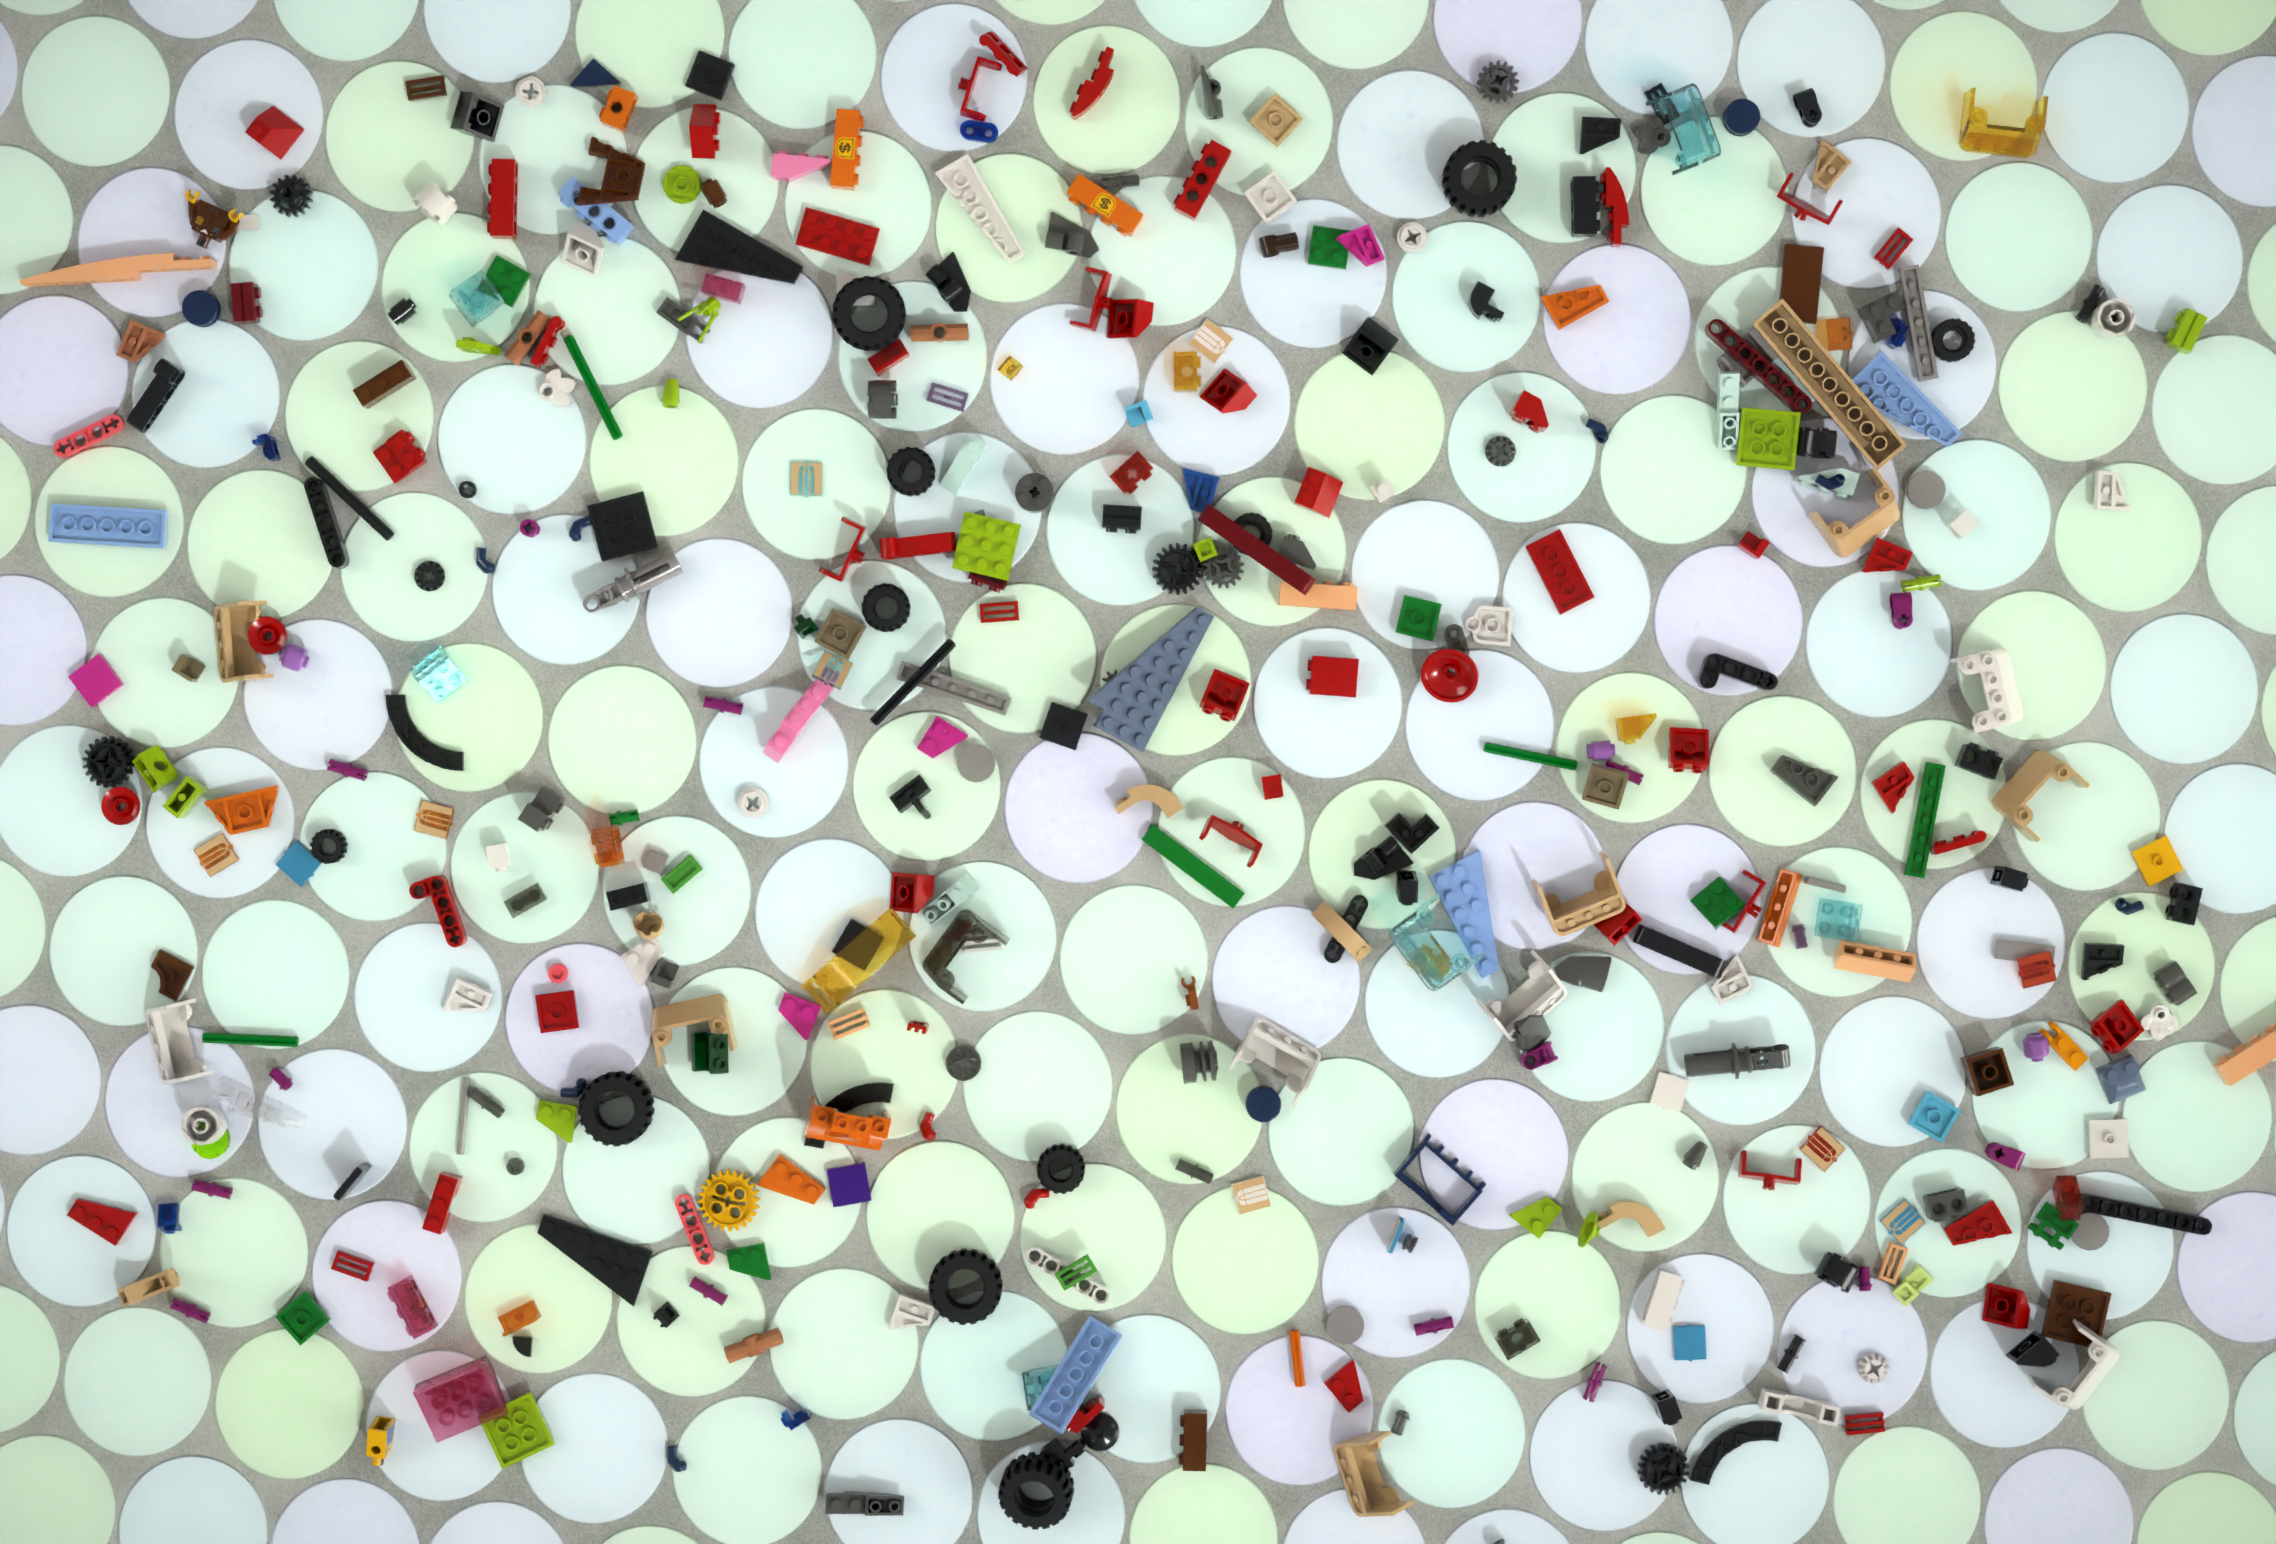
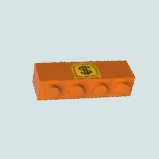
[830,108,864,191]
[1066,173,1144,237]

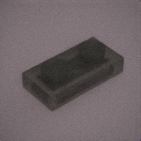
[504,883,547,918]

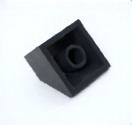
[450,91,505,142]
[1342,317,1399,375]
[2005,1331,2060,1367]

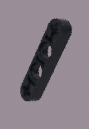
[1324,895,1368,963]

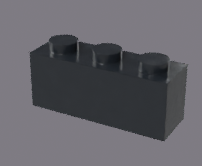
[1570,176,1600,237]

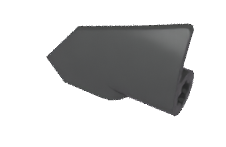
[1201,65,1224,120]
[1045,212,1099,258]
[1554,956,1612,992]
[1513,1015,1551,1051]

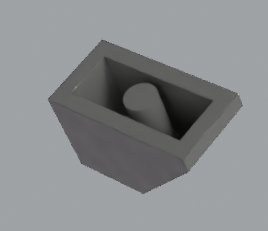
[1279,534,1316,570]

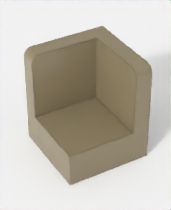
[171,654,205,683]

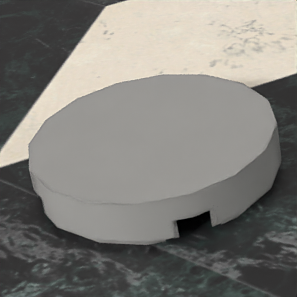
[1907,471,1946,509]
[957,744,995,782]
[2071,1212,2109,1251]
[1326,1306,1364,1345]

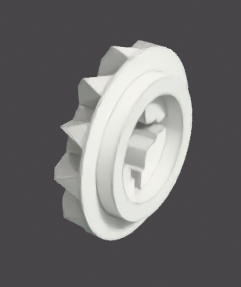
[515,76,547,108]
[1397,222,1428,254]
[738,788,768,818]
[1858,1353,1889,1384]

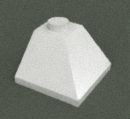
[561,221,604,278]

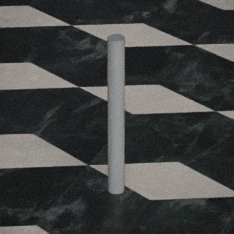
[456,1077,471,1155]

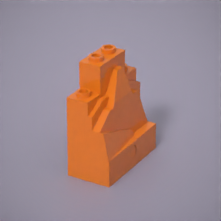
[803,1096,891,1151]

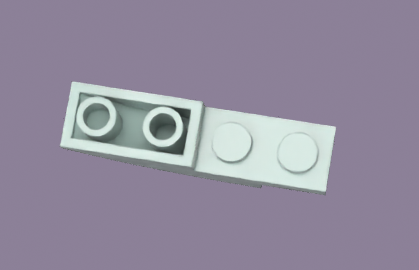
[1717,371,1740,450]

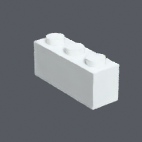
[1641,1268,1684,1332]

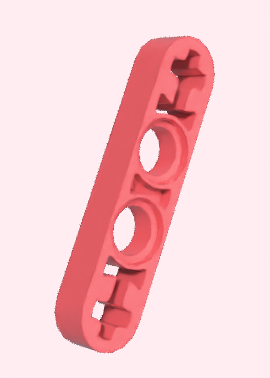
[53,414,125,458]
[675,1193,715,1265]

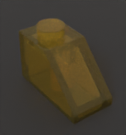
[1615,713,1657,744]

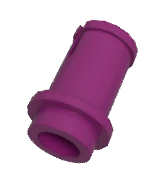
[269,1067,293,1091]
[1857,1266,1872,1291]

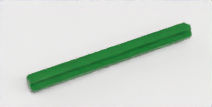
[563,335,623,440]

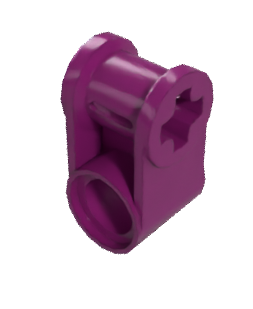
[1889,592,1913,630]
[1519,1041,1558,1070]
[1985,1142,2026,1171]

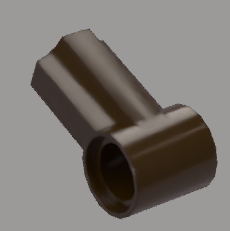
[1259,232,1299,258]

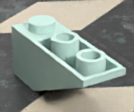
[1794,468,1860,499]
[920,874,979,927]

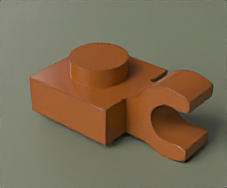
[1181,976,1199,1010]

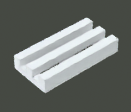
[962,930,1002,953]

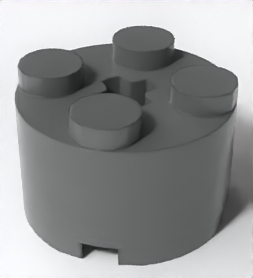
[867,380,898,419]
[1015,473,1054,513]

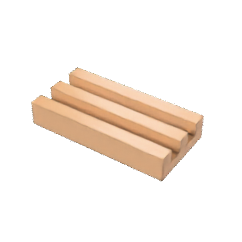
[828,1008,871,1040]
[1876,1241,1909,1284]

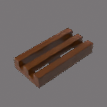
[405,75,447,101]

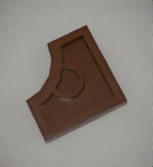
[151,949,195,1001]

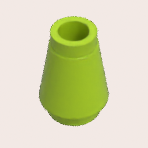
[661,379,680,408]

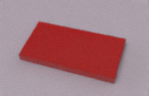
[1525,529,1594,615]

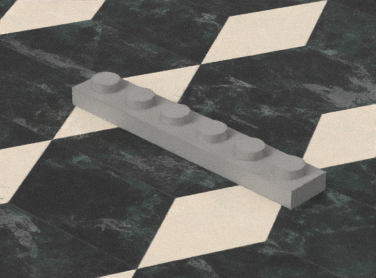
[1898,264,1939,382]
[896,661,1011,715]

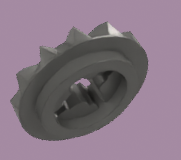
[1485,436,1516,467]

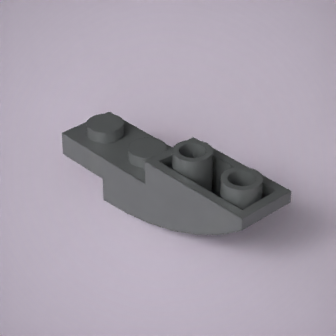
[825,1491,904,1516]

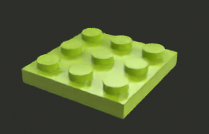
[1736,407,1801,470]
[952,512,1021,581]
[478,1391,555,1469]

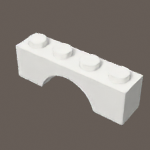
[1757,1387,1841,1427]

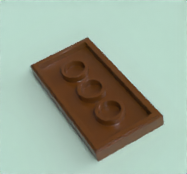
[1779,244,1824,325]

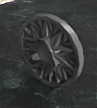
[946,1045,981,1081]

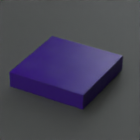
[827,1162,872,1208]

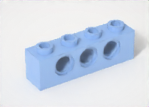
[558,176,635,245]

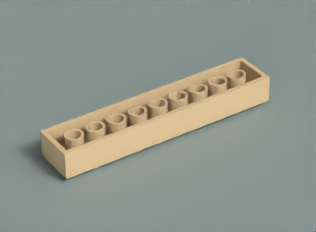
[1752,298,1907,470]

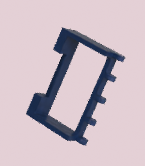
[1393,1133,1486,1226]

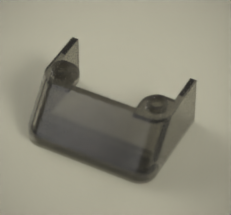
[922,909,1010,1004]

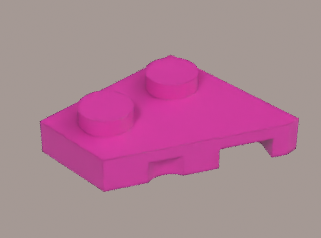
[1336,224,1385,267]
[917,716,968,758]
[778,992,821,1040]

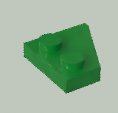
[726,1242,772,1280]

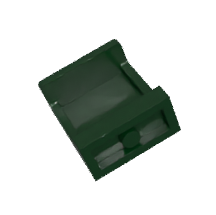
[691,1032,729,1074]

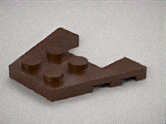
[577,137,645,206]

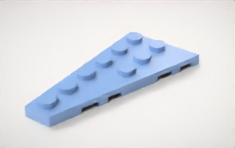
[1852,351,1962,447]
[1428,850,1499,978]

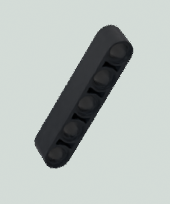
[304,477,350,569]
[1632,924,1725,978]

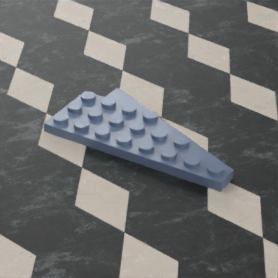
[1087,607,1214,752]

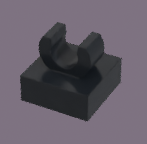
[653,1301,680,1328]

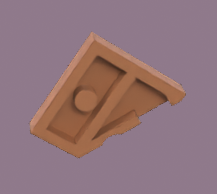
[116,320,167,363]

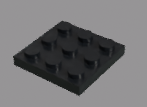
[587,491,658,562]

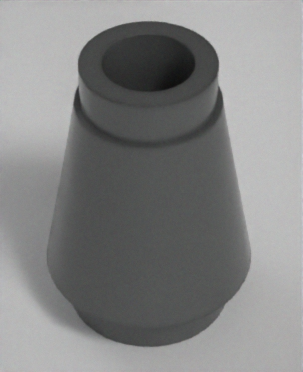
[1682,1141,1708,1170]

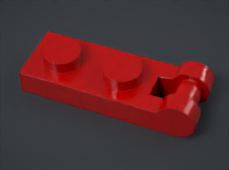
[979,31,1028,77]
[530,316,565,368]
[1930,830,1986,855]

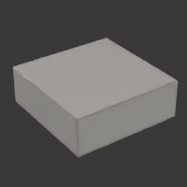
[643,849,669,874]

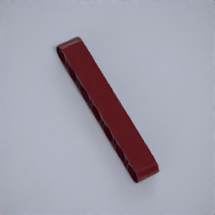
[1704,319,1812,414]
[1197,504,1316,596]

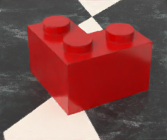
[689,104,721,159]

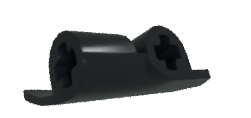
[925,252,971,312]
[1354,835,1413,880]

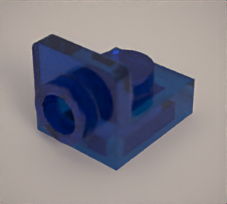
[252,434,281,462]
[157,1203,182,1234]
[781,1409,812,1430]

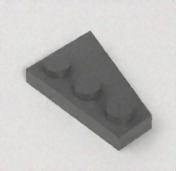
[1769,755,1838,807]

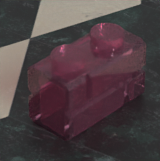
[701,273,746,304]

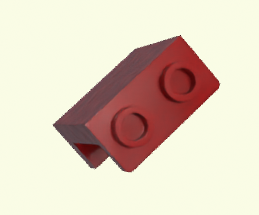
[1306,656,1359,698]

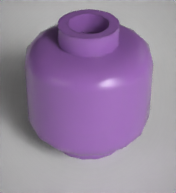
[279,644,309,671]
[2022,1032,2049,1062]

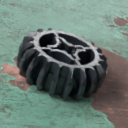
[1152,543,1204,595]
[82,736,135,788]
[1637,1443,1689,1495]

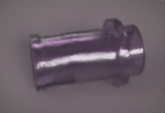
[1791,924,1808,949]

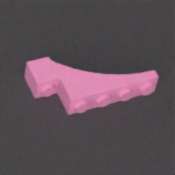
[763,667,838,763]

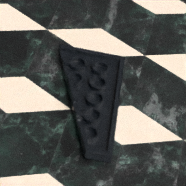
[675,210,804,285]
[537,1214,653,1307]

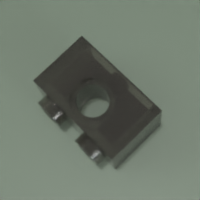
[1494,1318,1541,1360]

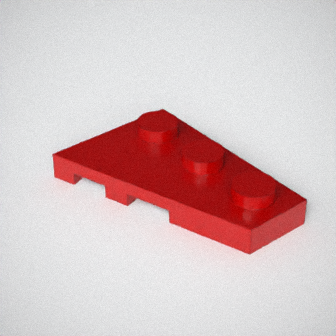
[67,1198,138,1246]
[1942,1199,2012,1246]

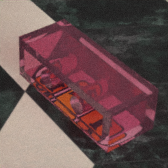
[387,1275,438,1339]

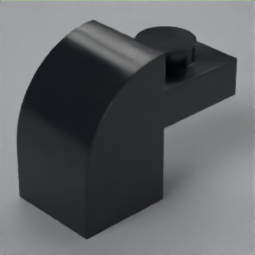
[1468,281,1504,323]
[1040,1438,1085,1469]

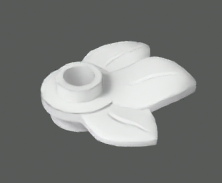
[538,369,576,407]
[2140,1004,2178,1041]

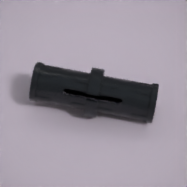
[2075,284,2106,324]
[1777,1334,1806,1373]

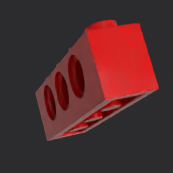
[1173,140,1232,221]

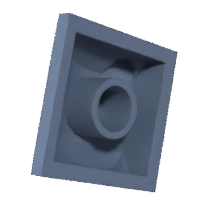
[2095,1054,2146,1104]

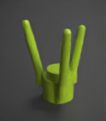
[677,296,721,343]

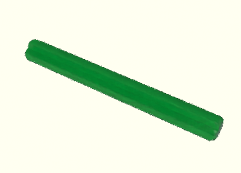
[1483,742,1578,770]
[202,1032,299,1047]

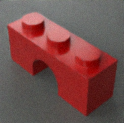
[422,1171,462,1235]

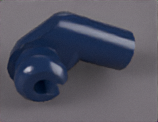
[1815,474,1845,490]
[560,1078,588,1098]

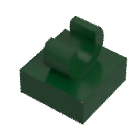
[794,614,818,639]

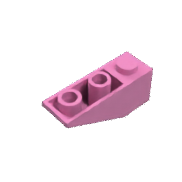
[771,151,832,181]

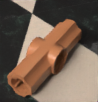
[504,310,551,366]
[910,323,969,343]
[724,1327,784,1364]

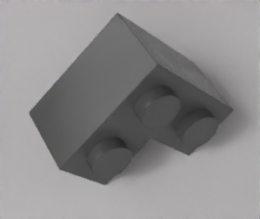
[1858,290,1905,344]
[518,786,564,832]

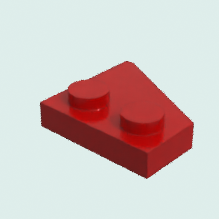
[1861,537,1913,573]
[1871,761,1915,814]
[1324,1359,1364,1413]

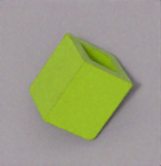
[1192,537,1218,563]

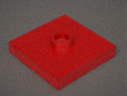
[535,990,580,1033]

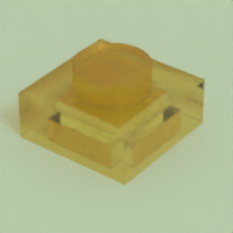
[997,355,1024,381]

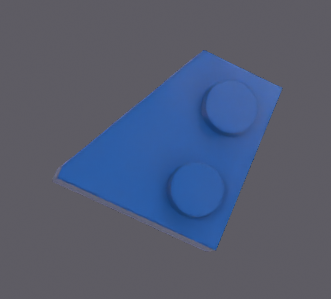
[1183,468,1220,513]

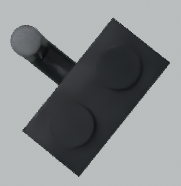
[889,774,932,819]

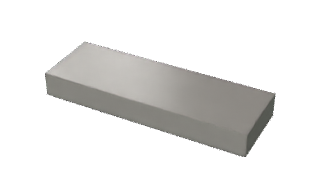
[1995,939,2055,965]

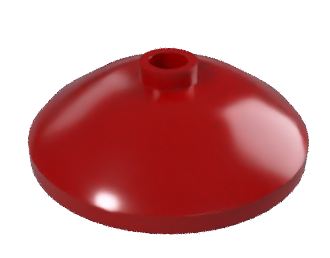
[1421,648,1479,703]

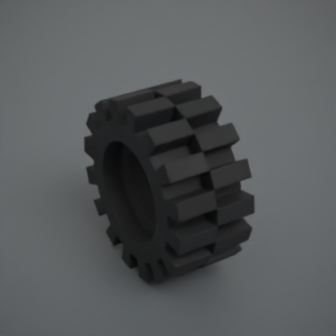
[310,829,348,864]

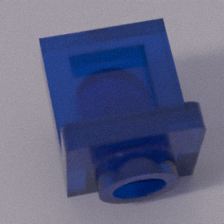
[1887,318,1909,350]

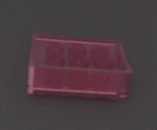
[413,1355,508,1442]

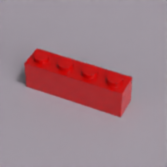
[487,159,518,239]

